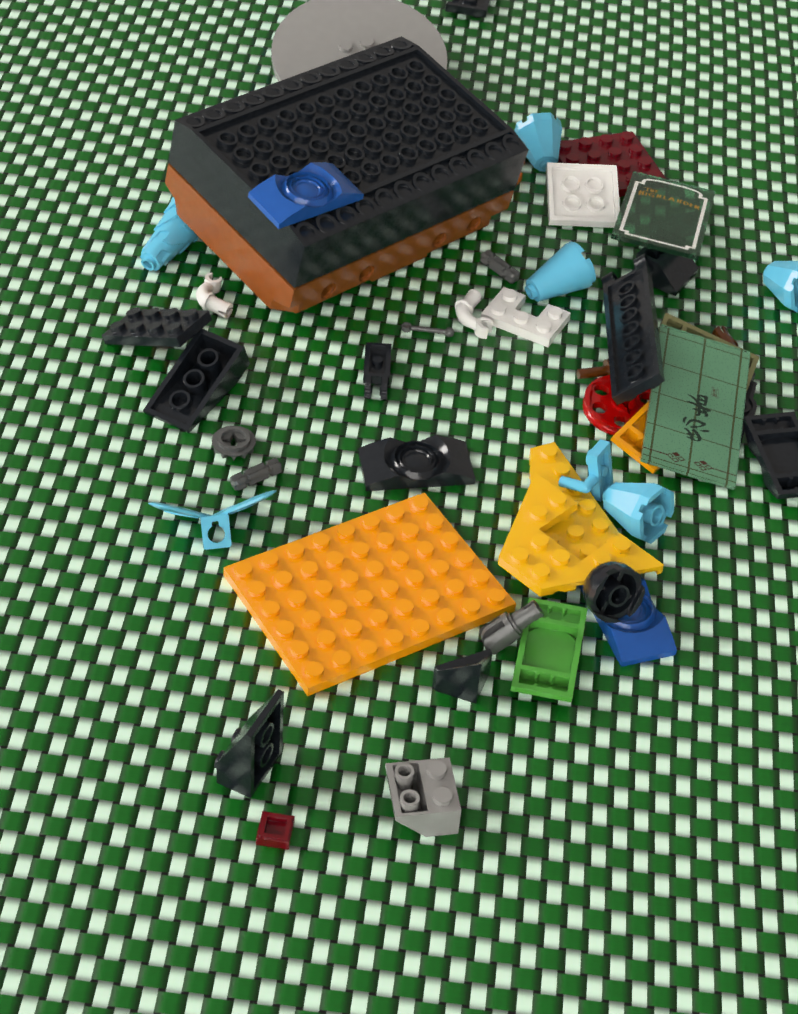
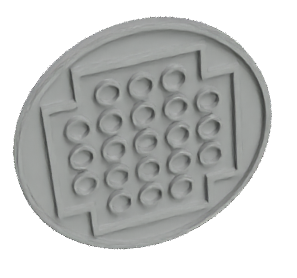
[271,0,448,82]

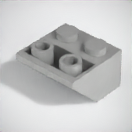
[385,757,461,837]

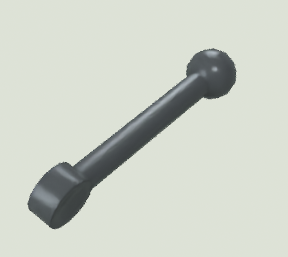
[401,322,454,337]

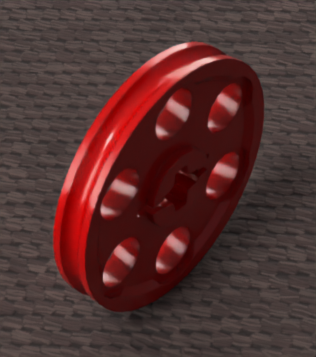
[582,375,651,436]

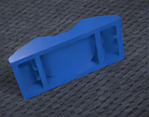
[248,162,364,229]
[579,576,677,667]

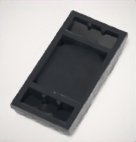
[743,412,798,499]
[358,435,476,491]

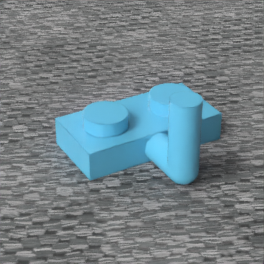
[558,439,613,502]

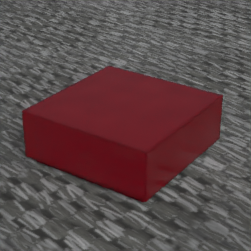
[256,811,295,850]

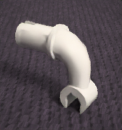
[196,272,233,319]
[455,289,494,339]

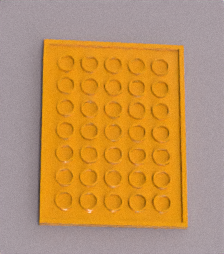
[224,492,516,696]

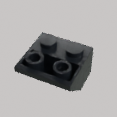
[634,231,698,296]

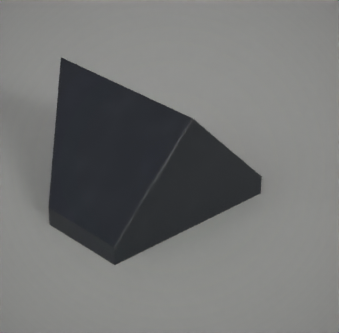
[432,649,492,704]

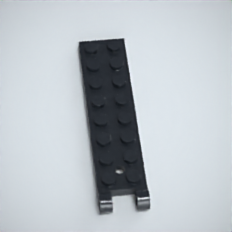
[601,254,665,405]

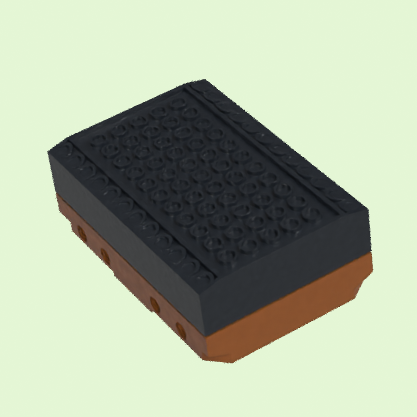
[165,36,529,313]

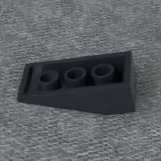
[143,328,250,433]

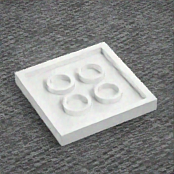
[546,162,621,228]

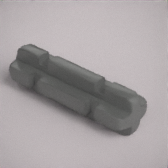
[480,250,520,284]
[230,458,282,491]

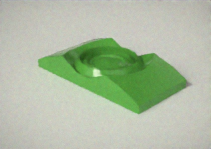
[510,597,588,703]

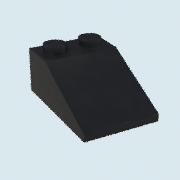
[214,689,284,798]

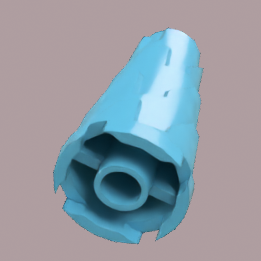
[140,197,199,271]

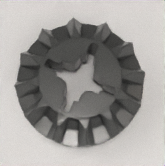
[212,426,256,460]

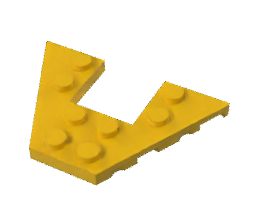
[498,473,664,597]

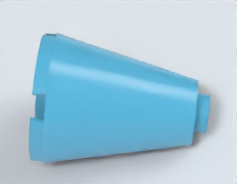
[525,241,596,302]

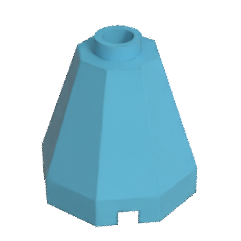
[514,112,562,172]
[763,261,798,313]
[602,482,674,544]

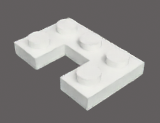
[481,287,571,347]

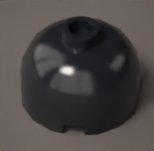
[583,561,645,623]

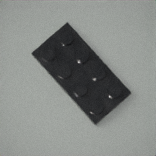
[102,307,212,347]

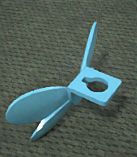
[148,490,276,550]

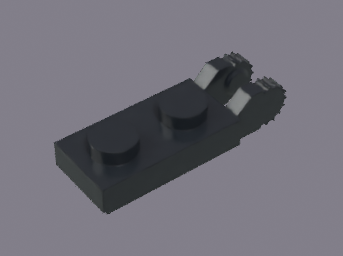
[363,342,392,400]

